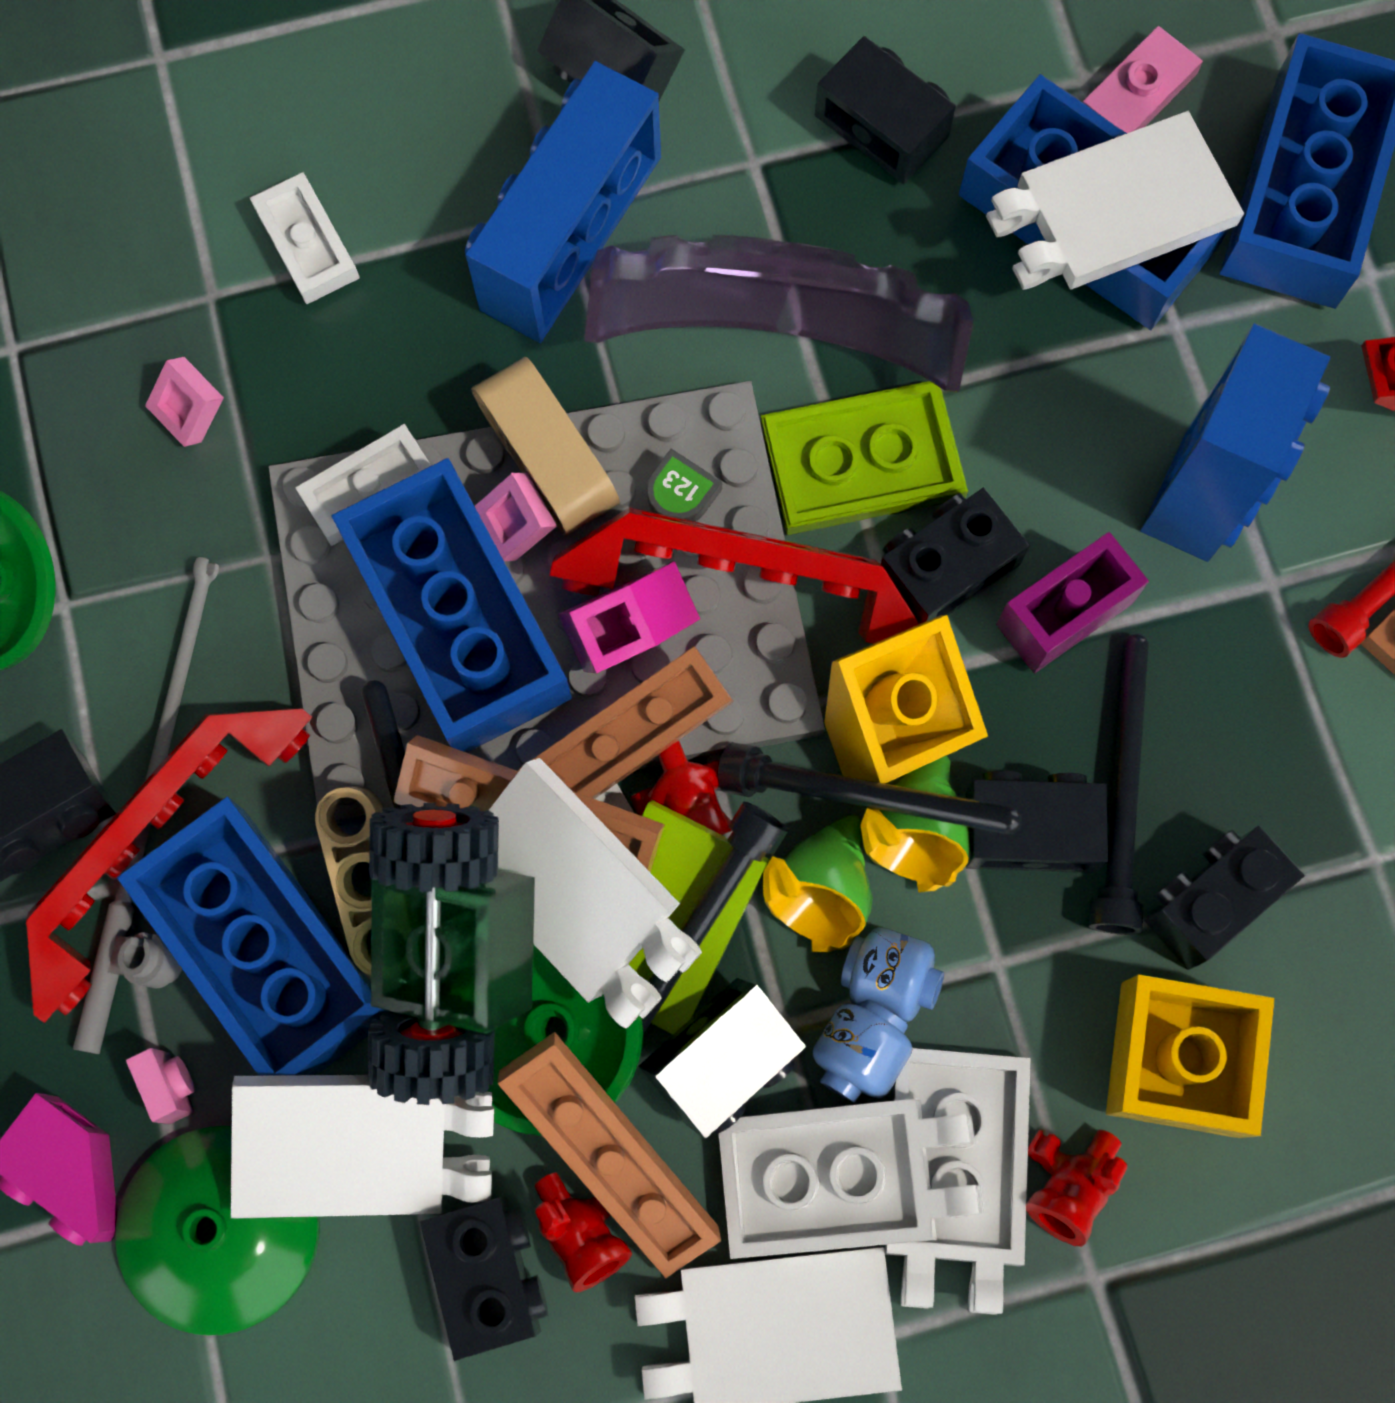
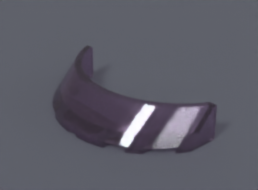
[584,235,973,393]

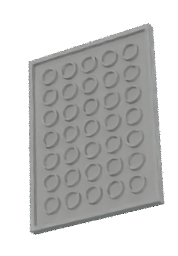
[269,381,825,825]

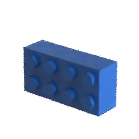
[1219,33,1395,309]
[465,61,661,344]
[959,74,1229,331]
[1140,323,1331,562]
[331,457,572,753]
[117,796,396,1076]

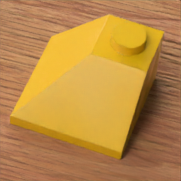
[824,615,988,783]

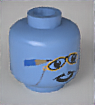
[841,927,944,1023]
[812,999,913,1104]

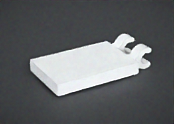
[986,110,1244,290]
[479,758,702,1029]
[884,1048,1030,1315]
[231,1075,494,1218]
[719,1098,984,1259]
[635,1247,902,1403]

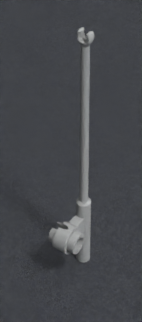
[73,557,219,1054]

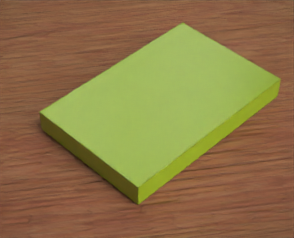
[760,379,968,535]
[629,800,770,1034]

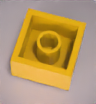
[1105,974,1275,1138]

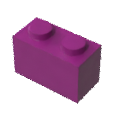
[996,532,1149,674]

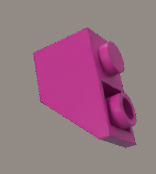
[558,561,700,674]
[0,1093,118,1246]

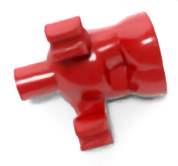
[631,741,732,835]
[1026,1129,1128,1247]
[534,1172,632,1293]

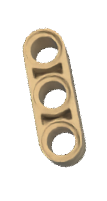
[471,357,620,536]
[315,786,417,977]

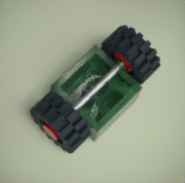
[368,803,535,1105]

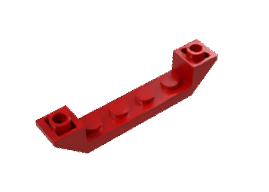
[549,507,919,644]
[26,708,312,1023]

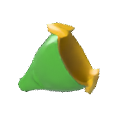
[860,755,971,893]
[763,815,873,952]

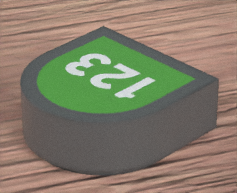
[647,448,723,521]

